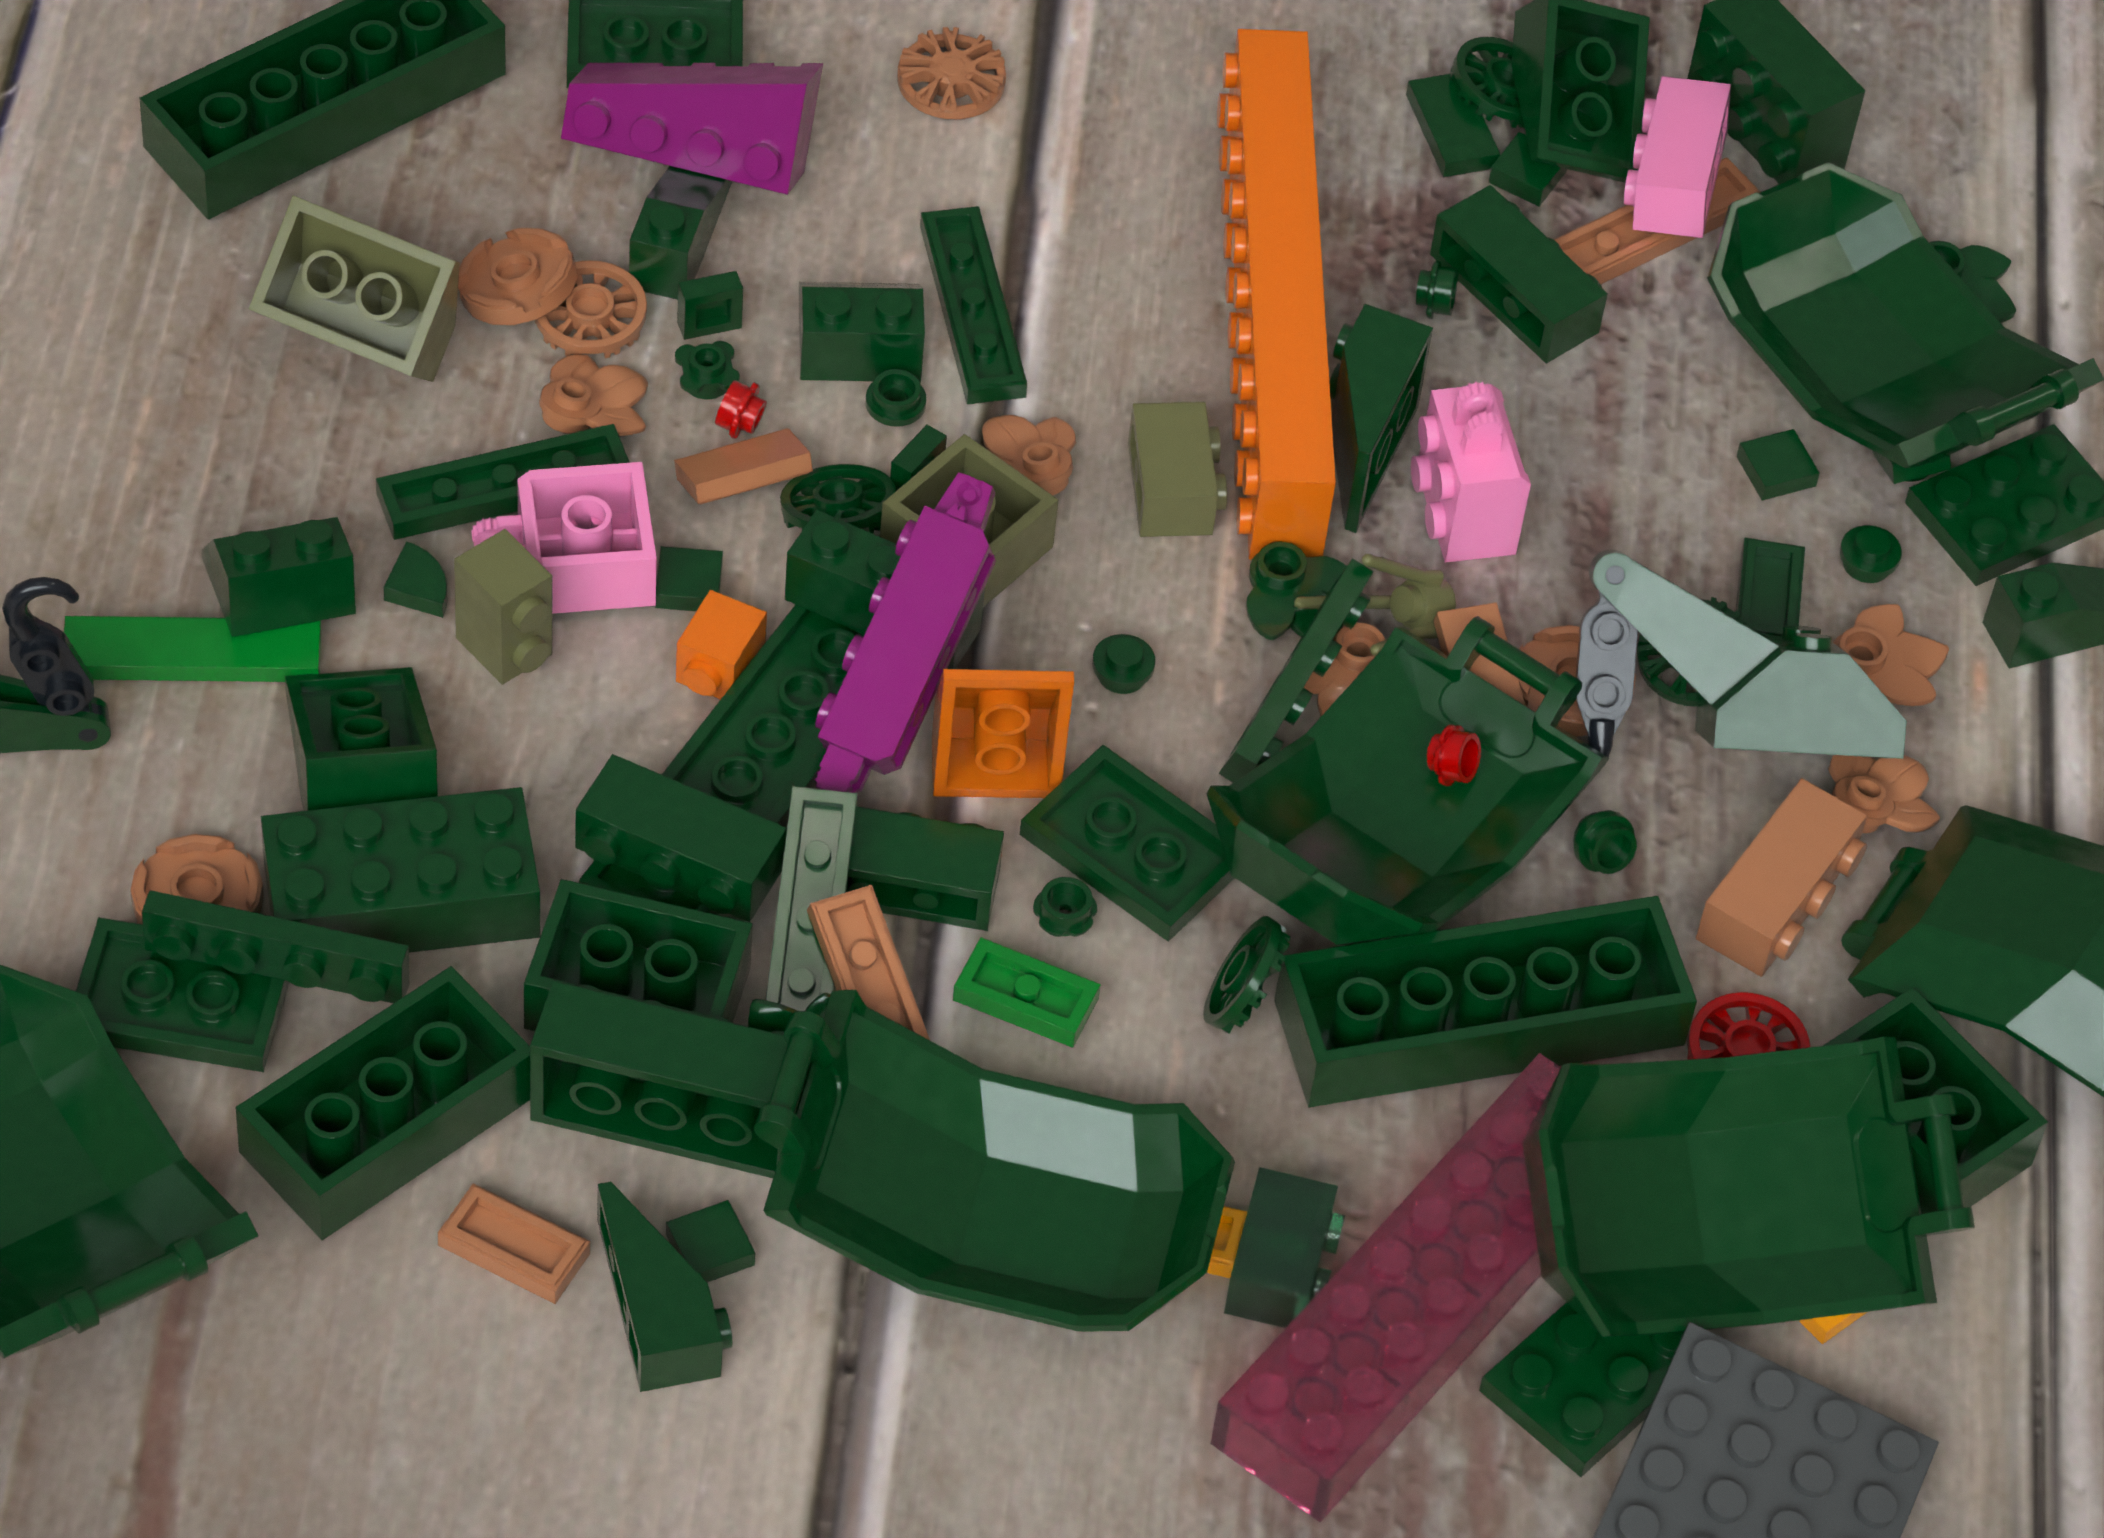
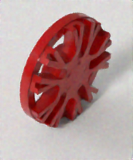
[1687,992,1811,1060]

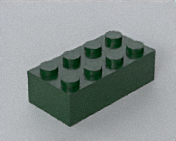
[261,787,540,953]
[235,966,530,1240]
[530,981,811,1178]

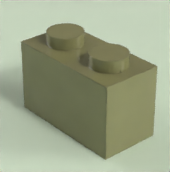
[1128,402,1227,537]
[454,529,552,685]

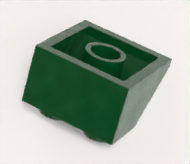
[799,282,925,382]
[202,517,356,637]

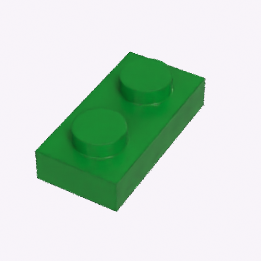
[953,937,1101,1048]

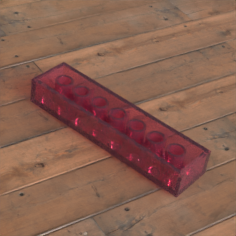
[1210,1053,1561,1522]

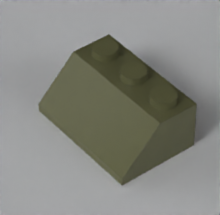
[248,195,460,382]

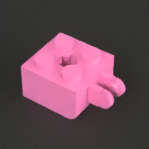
[1411,382,1531,563]
[471,462,657,614]

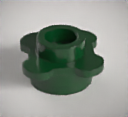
[675,341,740,400]

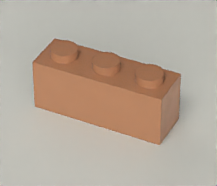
[1696,778,1868,977]

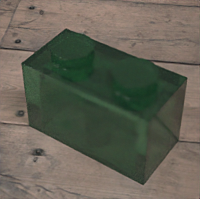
[1224,1167,1345,1333]

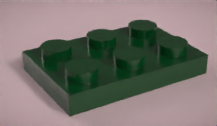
[566,0,743,88]
[1905,424,2104,586]
[1019,745,1235,942]
[76,917,289,1072]
[1479,1302,1683,1477]

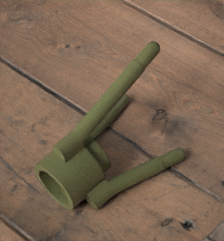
[1294,554,1456,656]

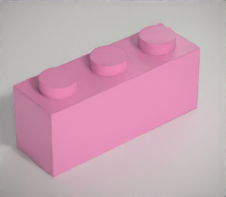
[1624,76,1731,238]

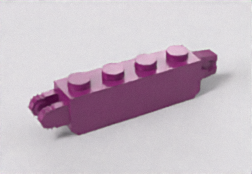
[815,472,996,798]

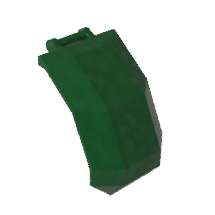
[1707,163,2104,468]
[1206,616,1609,945]
[1841,805,2104,1097]
[0,965,259,1359]
[754,990,1235,1332]
[1522,1037,1975,1337]

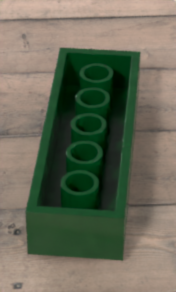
[139,0,506,220]
[1274,896,1697,1108]

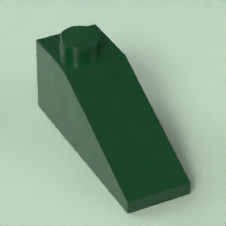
[629,166,732,300]
[1982,563,2104,669]
[597,1182,733,1392]

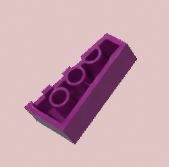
[561,63,823,195]

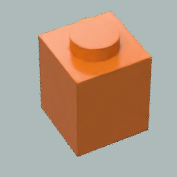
[676,590,767,699]

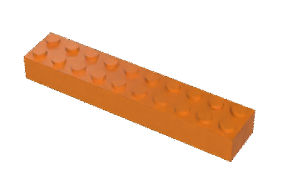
[1217,29,1336,560]

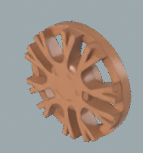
[897,27,1006,120]
[535,260,647,358]

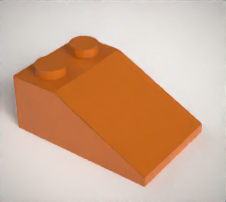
[932,669,1074,798]

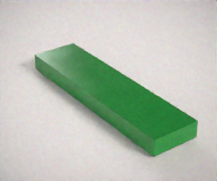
[64,616,321,682]

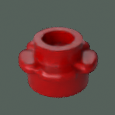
[715,380,767,439]
[1427,724,1481,786]

